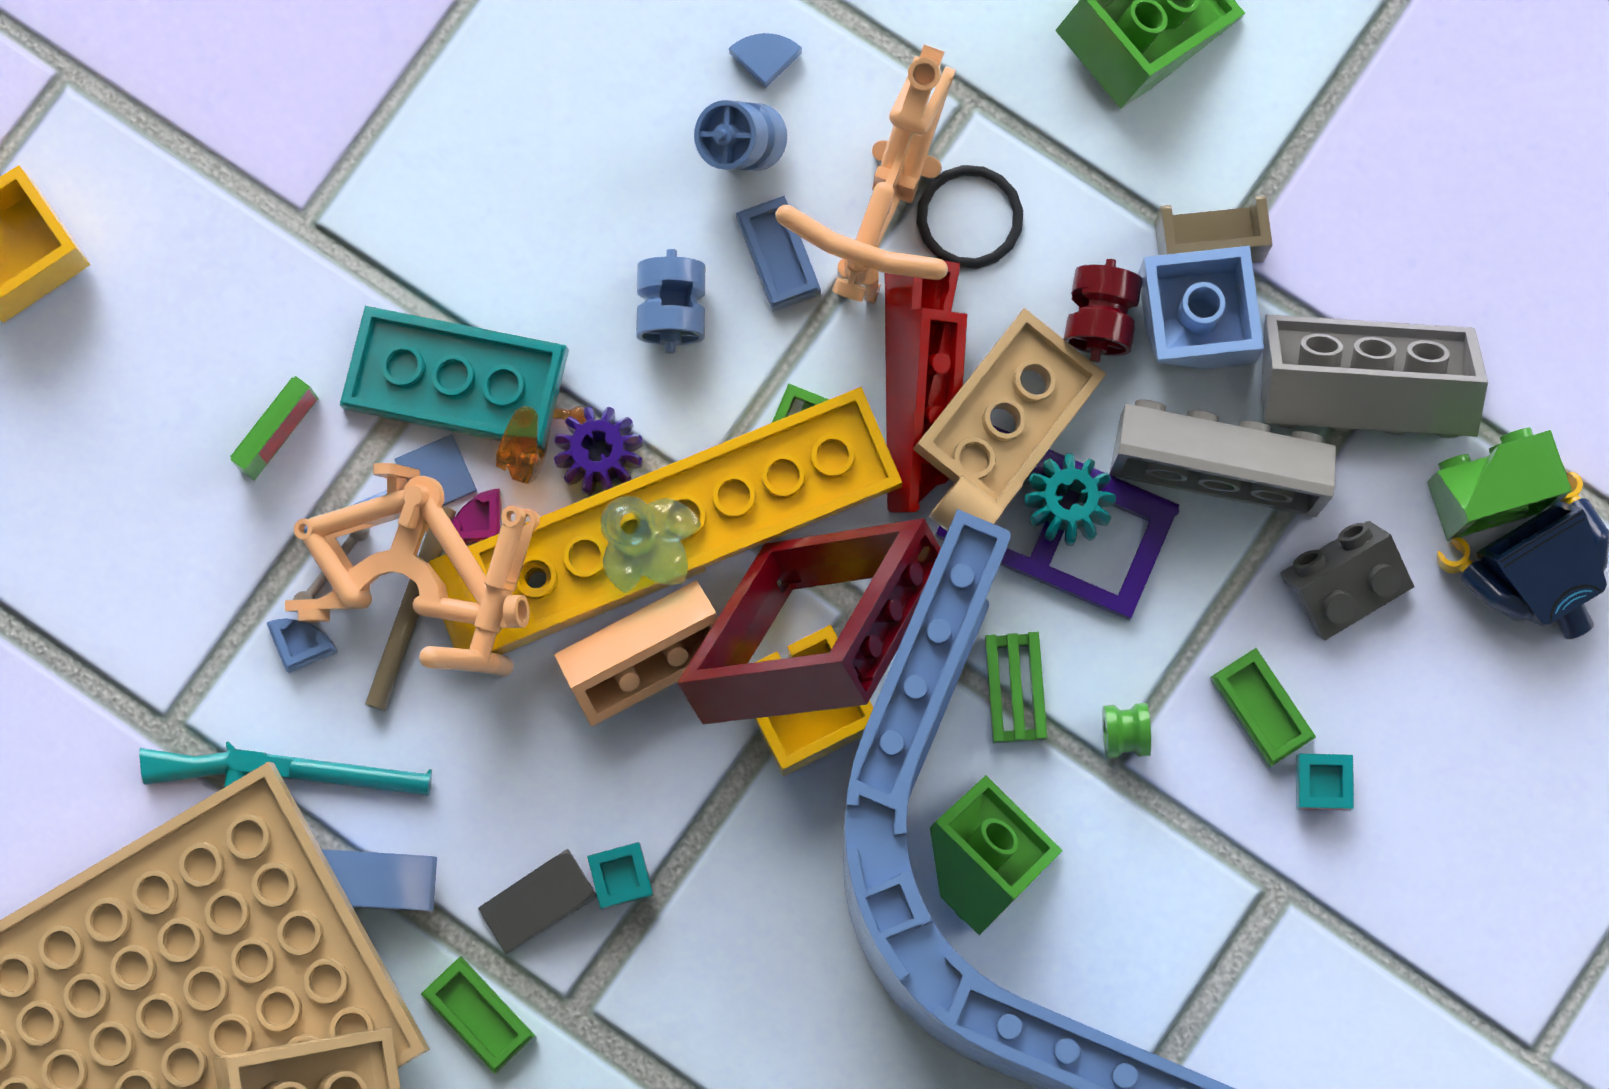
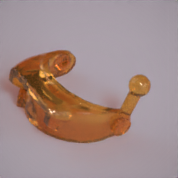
[496,406,586,484]

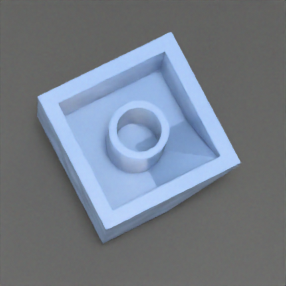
[1138,246,1264,369]

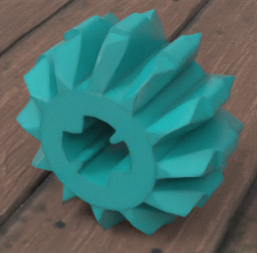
[1024,454,1116,546]

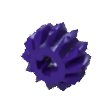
[554,407,643,496]

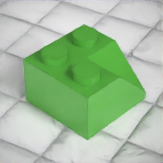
[1427,427,1572,541]

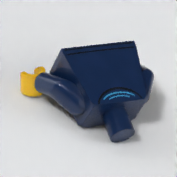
[1436,472,1609,639]

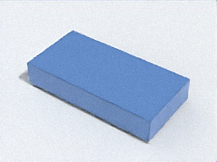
[736,195,821,312]

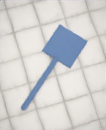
[304,434,477,533]

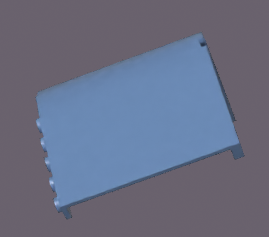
[843,509,1236,1089]

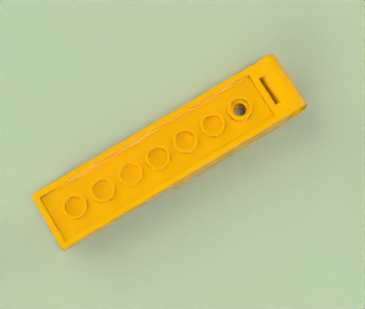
[428,387,903,655]

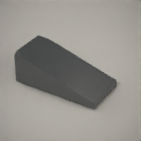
[478,849,597,954]

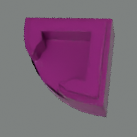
[452,489,502,545]

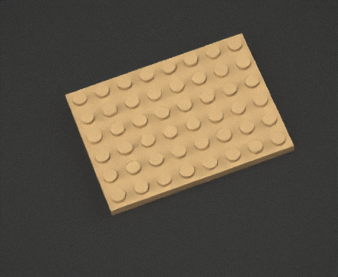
[0,762,430,1089]

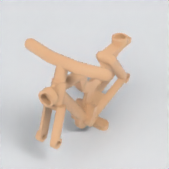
[775,44,956,304]
[285,463,540,677]

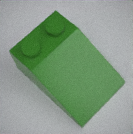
[1055,0,1245,109]

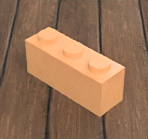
[554,580,718,727]

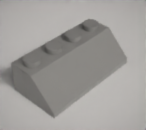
[1261,314,1488,438]
[1109,400,1336,517]

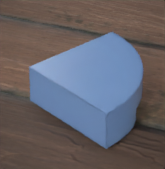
[729,33,802,88]
[266,618,338,673]

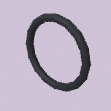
[916,165,1024,269]

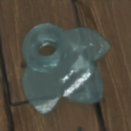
[600,496,701,593]

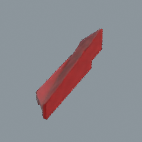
[884,261,968,513]

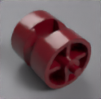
[1063,259,1142,362]

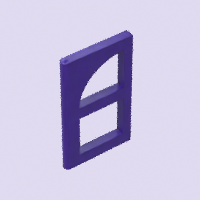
[935,425,1180,620]

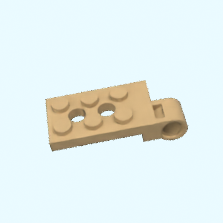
[913,308,1106,532]

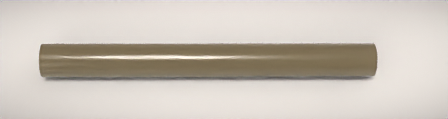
[365,506,456,711]

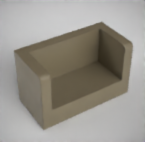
[1154,195,1273,263]

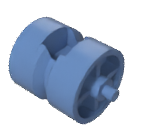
[694,100,787,171]
[636,249,706,354]

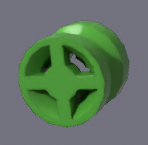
[1102,703,1151,759]

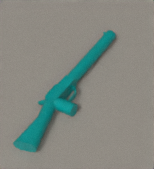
[139,741,432,796]

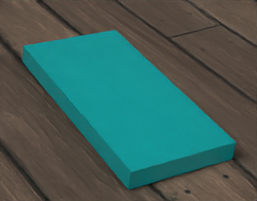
[339,305,569,450]

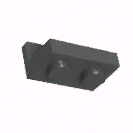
[1280,521,1415,641]

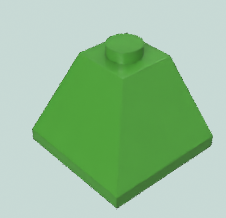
[930,775,1063,936]

